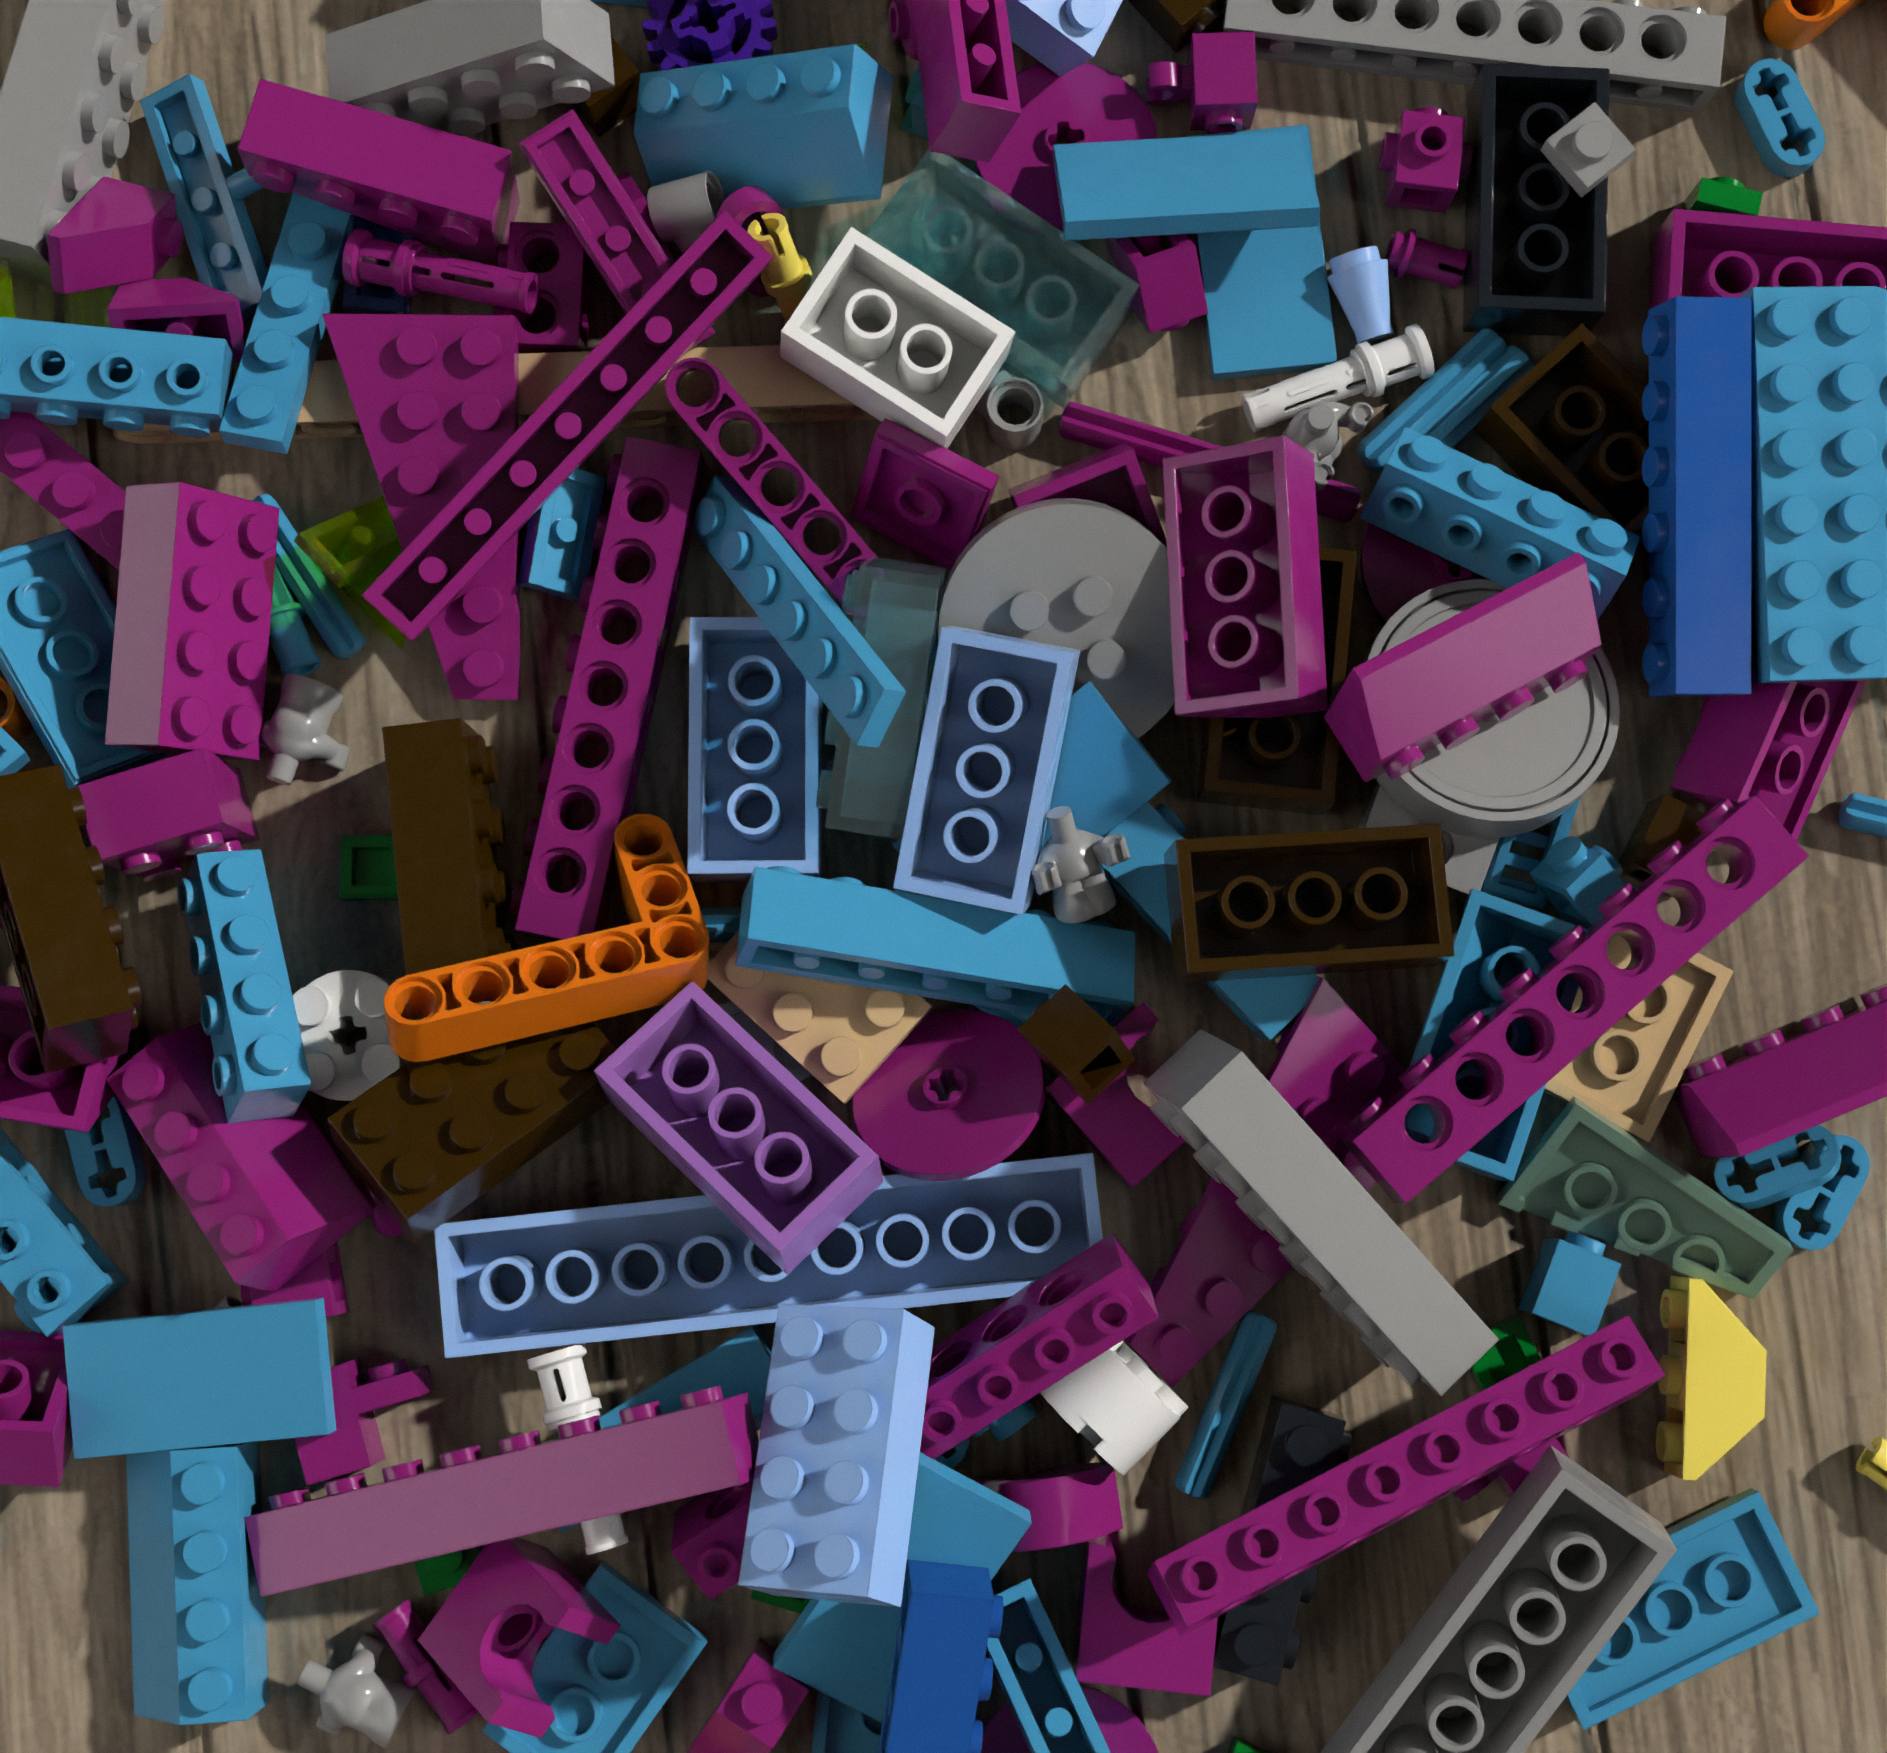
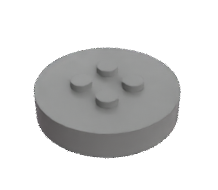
[938,498,1174,739]
[1362,579,1620,838]

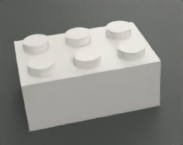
[780,227,1016,449]

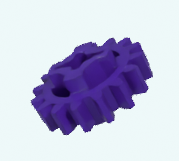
[642,0,778,71]

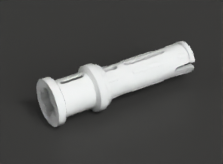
[1241,323,1435,433]
[527,1343,629,1555]

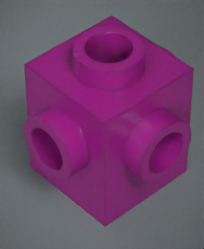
[1378,107,1473,213]

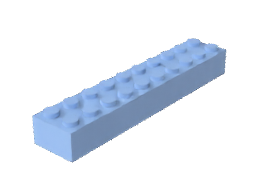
[434,1153,1103,1358]

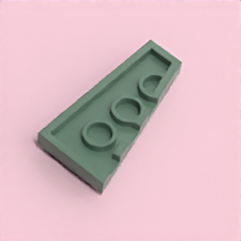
[1496,1096,1794,1299]

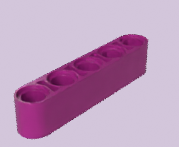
[665,357,892,614]

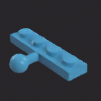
[140,73,268,322]

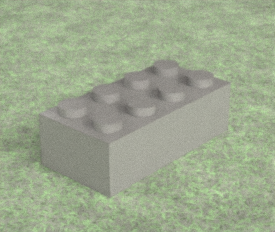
[325,0,615,136]

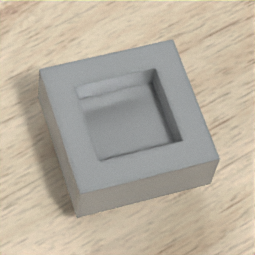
[1540,102,1636,198]

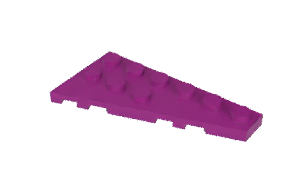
[322,313,521,700]
[1125,975,1406,1388]

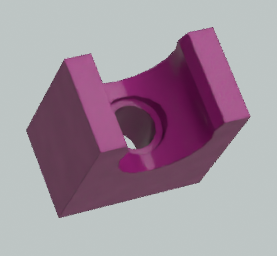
[1045,1002,1185,1188]
[1072,1534,1218,1696]
[417,1537,621,1738]

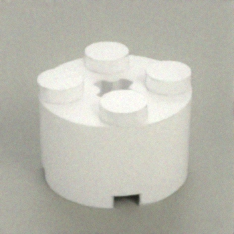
[293,970,425,1102]
[1040,1340,1188,1475]

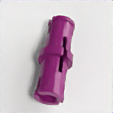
[372,1599,479,1735]

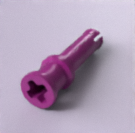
[342,228,540,314]

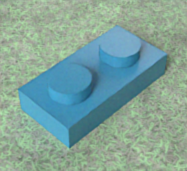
[517,469,606,601]

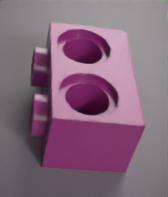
[494,222,593,354]

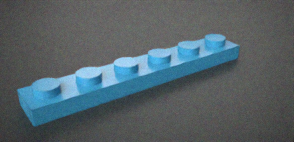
[219,193,355,454]
[692,475,906,748]

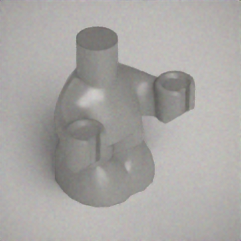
[1281,401,1374,492]
[260,674,351,785]
[1031,806,1131,924]
[297,1633,416,1748]

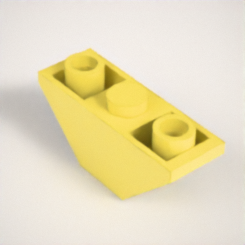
[1656,1275,1767,1481]

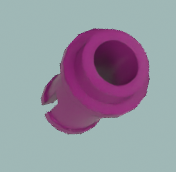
[1385,228,1468,289]

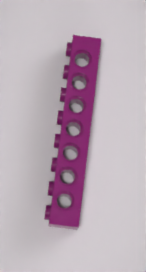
[510,436,707,941]
[1342,795,1809,1204]
[671,1233,1159,1600]
[1147,1315,1665,1637]

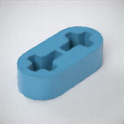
[1734,58,1826,178]
[65,1094,146,1207]
[1714,1125,1842,1210]
[1772,1135,1870,1250]

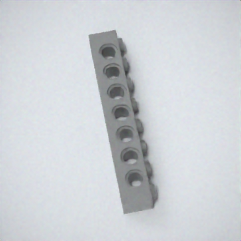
[1220,0,1727,113]

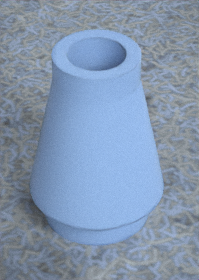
[1327,246,1394,344]

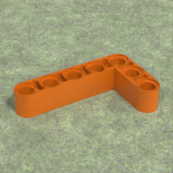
[384,814,709,1062]

